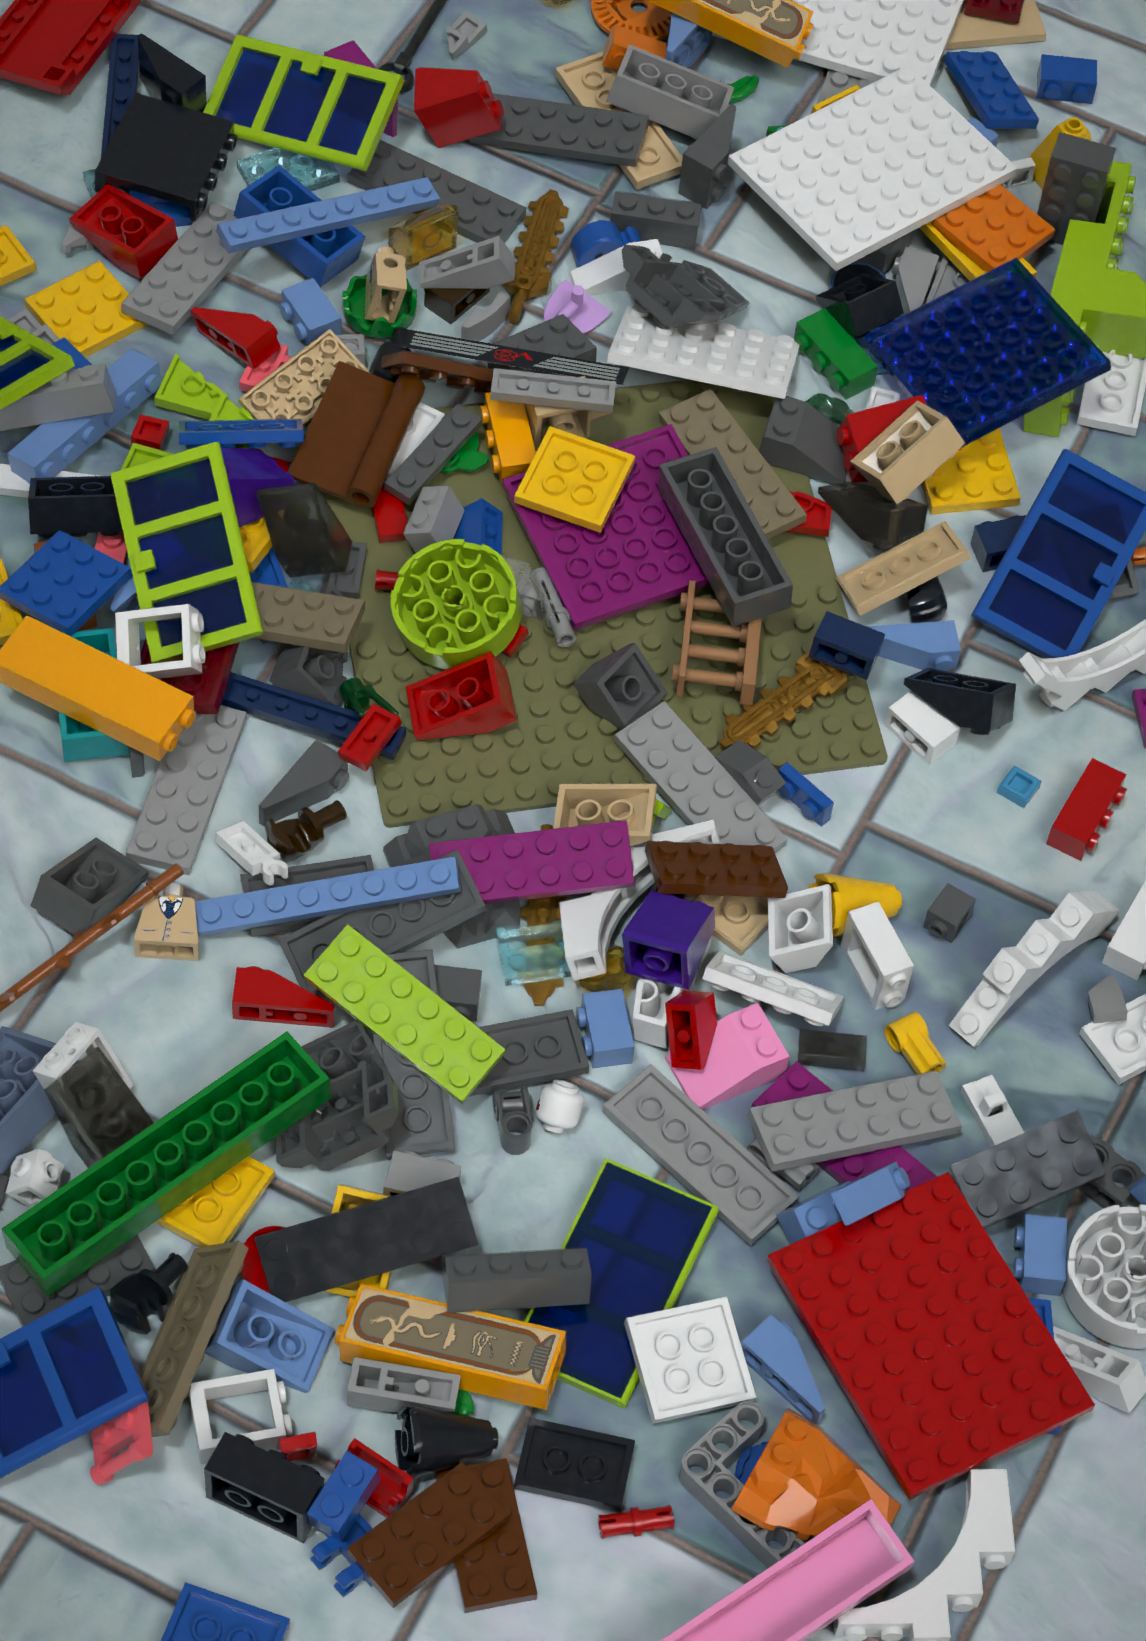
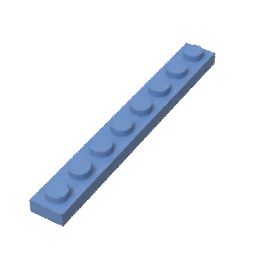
[216,177,440,254]
[195,856,461,937]

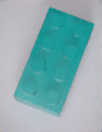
[58,628,129,762]

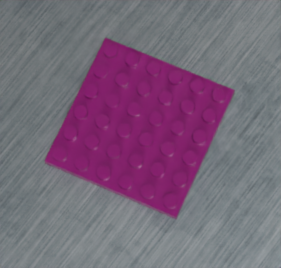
[502,424,710,631]

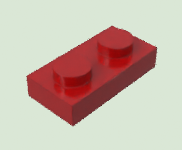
[338,704,401,772]

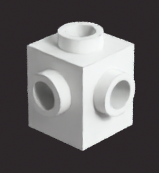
[5,1149,64,1208]

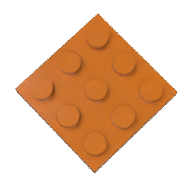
[933,184,1056,279]

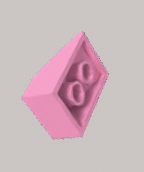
[665,1003,790,1110]

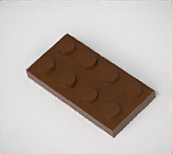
[381,351,493,395]
[644,840,788,898]
[435,1458,537,1613]
[347,1462,509,1608]

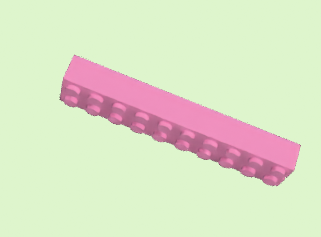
[661,1499,915,1641]

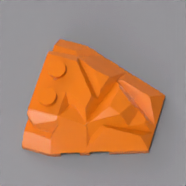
[731,1408,901,1541]

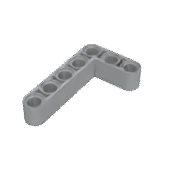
[679,1401,805,1568]

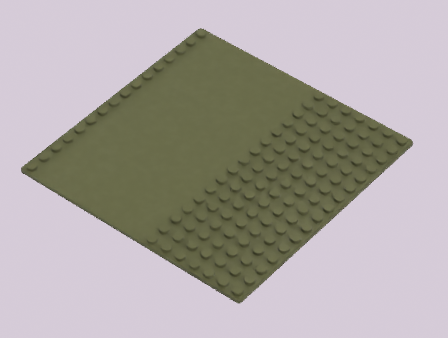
[307,380,888,828]

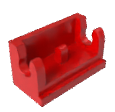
[335,1438,414,1518]

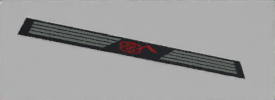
[400,329,629,385]

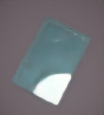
[237,138,340,191]

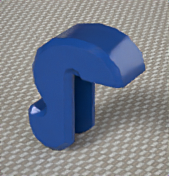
[570,220,642,268]

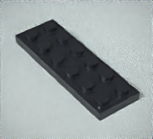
[254,1176,479,1302]

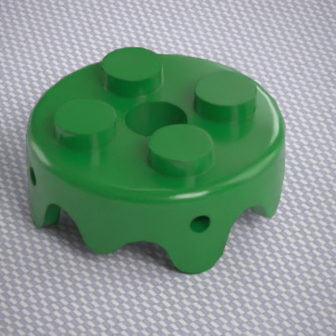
[342,274,417,338]

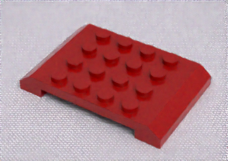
[0,0,140,95]

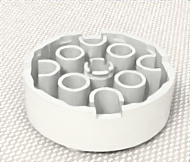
[1063,1204,1146,1349]

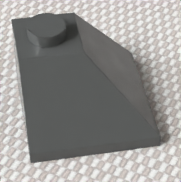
[573,643,668,730]

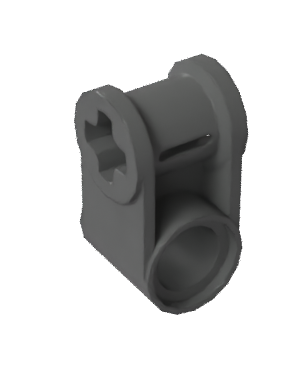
[492,1087,532,1155]

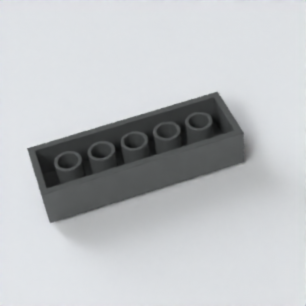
[658,447,793,627]

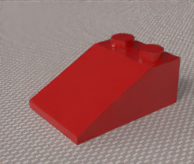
[69,184,178,280]
[406,651,517,740]

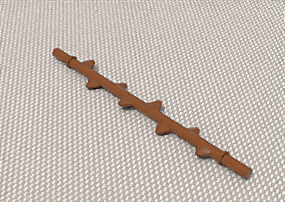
[0,863,184,1012]

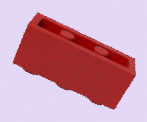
[1046,758,1127,861]

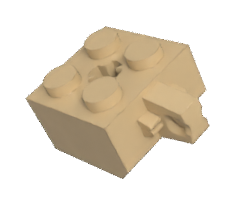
[525,376,610,452]

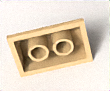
[850,400,965,505]

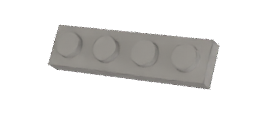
[490,368,616,413]

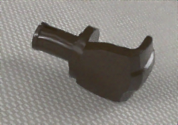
[265,800,347,862]

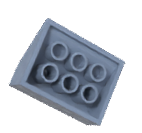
[0,1026,88,1175]

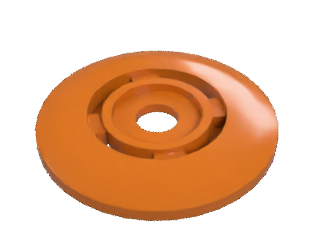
[591,0,672,41]

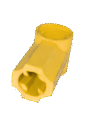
[884,1012,946,1074]

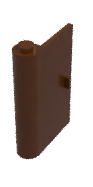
[288,361,425,508]

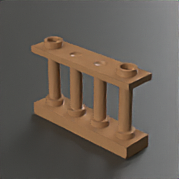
[671,580,762,706]

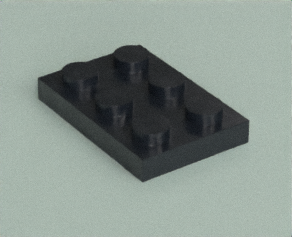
[514,1417,635,1512]

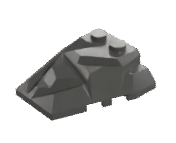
[621,244,750,328]
[383,804,520,949]
[276,1020,399,1171]

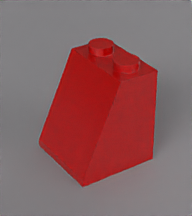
[414,67,504,148]
[836,396,927,482]

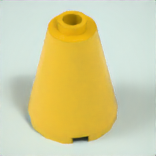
[808,873,902,938]

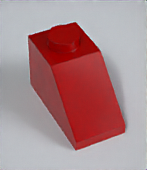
[665,990,717,1070]

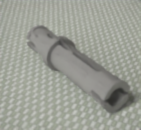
[531,567,576,647]

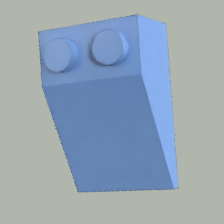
[666,12,712,69]
[204,1280,334,1393]

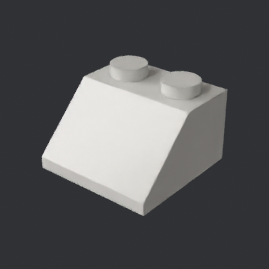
[768,884,833,973]

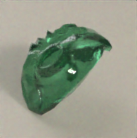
[805,393,854,426]

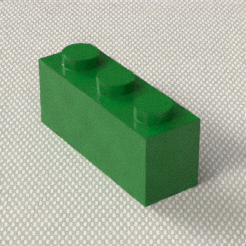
[794,308,878,400]

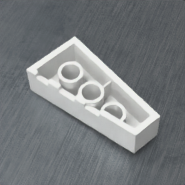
[633,938,711,1049]

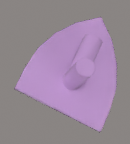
[543,279,612,334]

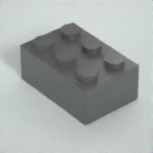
[488,314,597,377]

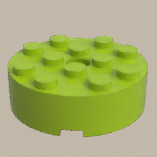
[391,539,522,669]

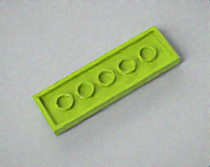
[304,924,506,1104]

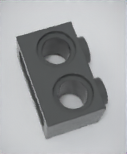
[1078,1134,1146,1209]

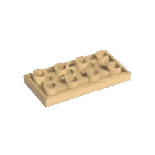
[238,329,370,446]

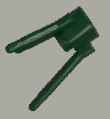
[339,678,399,718]

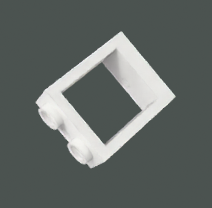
[115,604,206,679]
[841,902,914,1010]
[33,1022,134,1134]
[189,1369,292,1464]

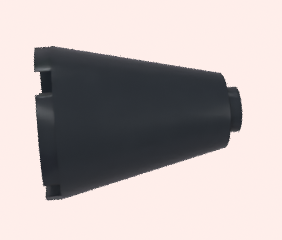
[395,1405,498,1478]

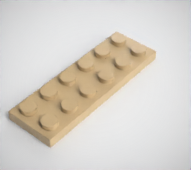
[555,51,683,190]

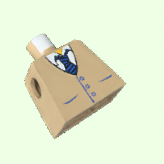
[365,246,407,323]
[134,883,199,961]

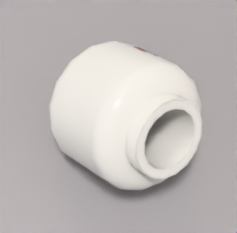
[535,1080,584,1133]

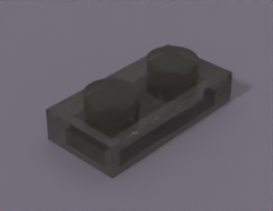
[797,1029,867,1072]

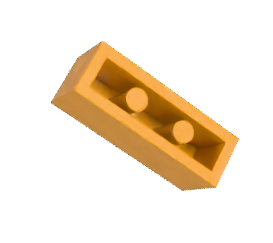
[479,392,536,485]

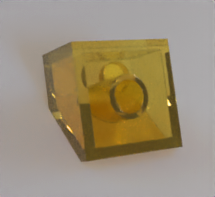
[388,204,458,270]

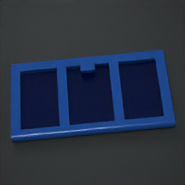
[971,449,1146,658]
[0,1287,150,1479]

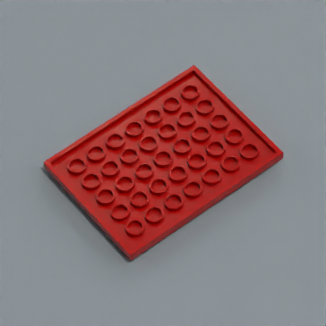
[766,1172,1095,1500]

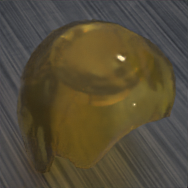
[579,945,633,992]

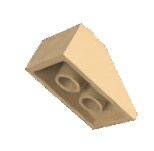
[553,784,657,847]

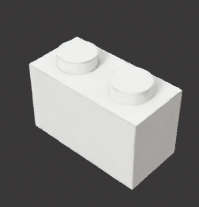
[885,690,960,765]

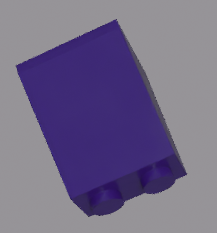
[195,448,296,527]
[622,891,715,990]

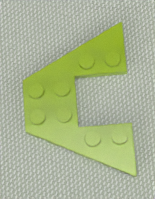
[121,354,267,492]

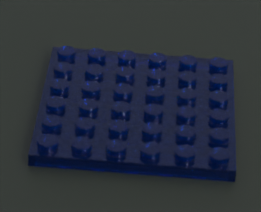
[863,258,1111,448]

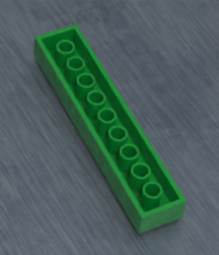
[1,1031,331,1298]

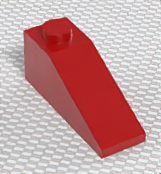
[190,307,281,369]
[232,966,334,1028]

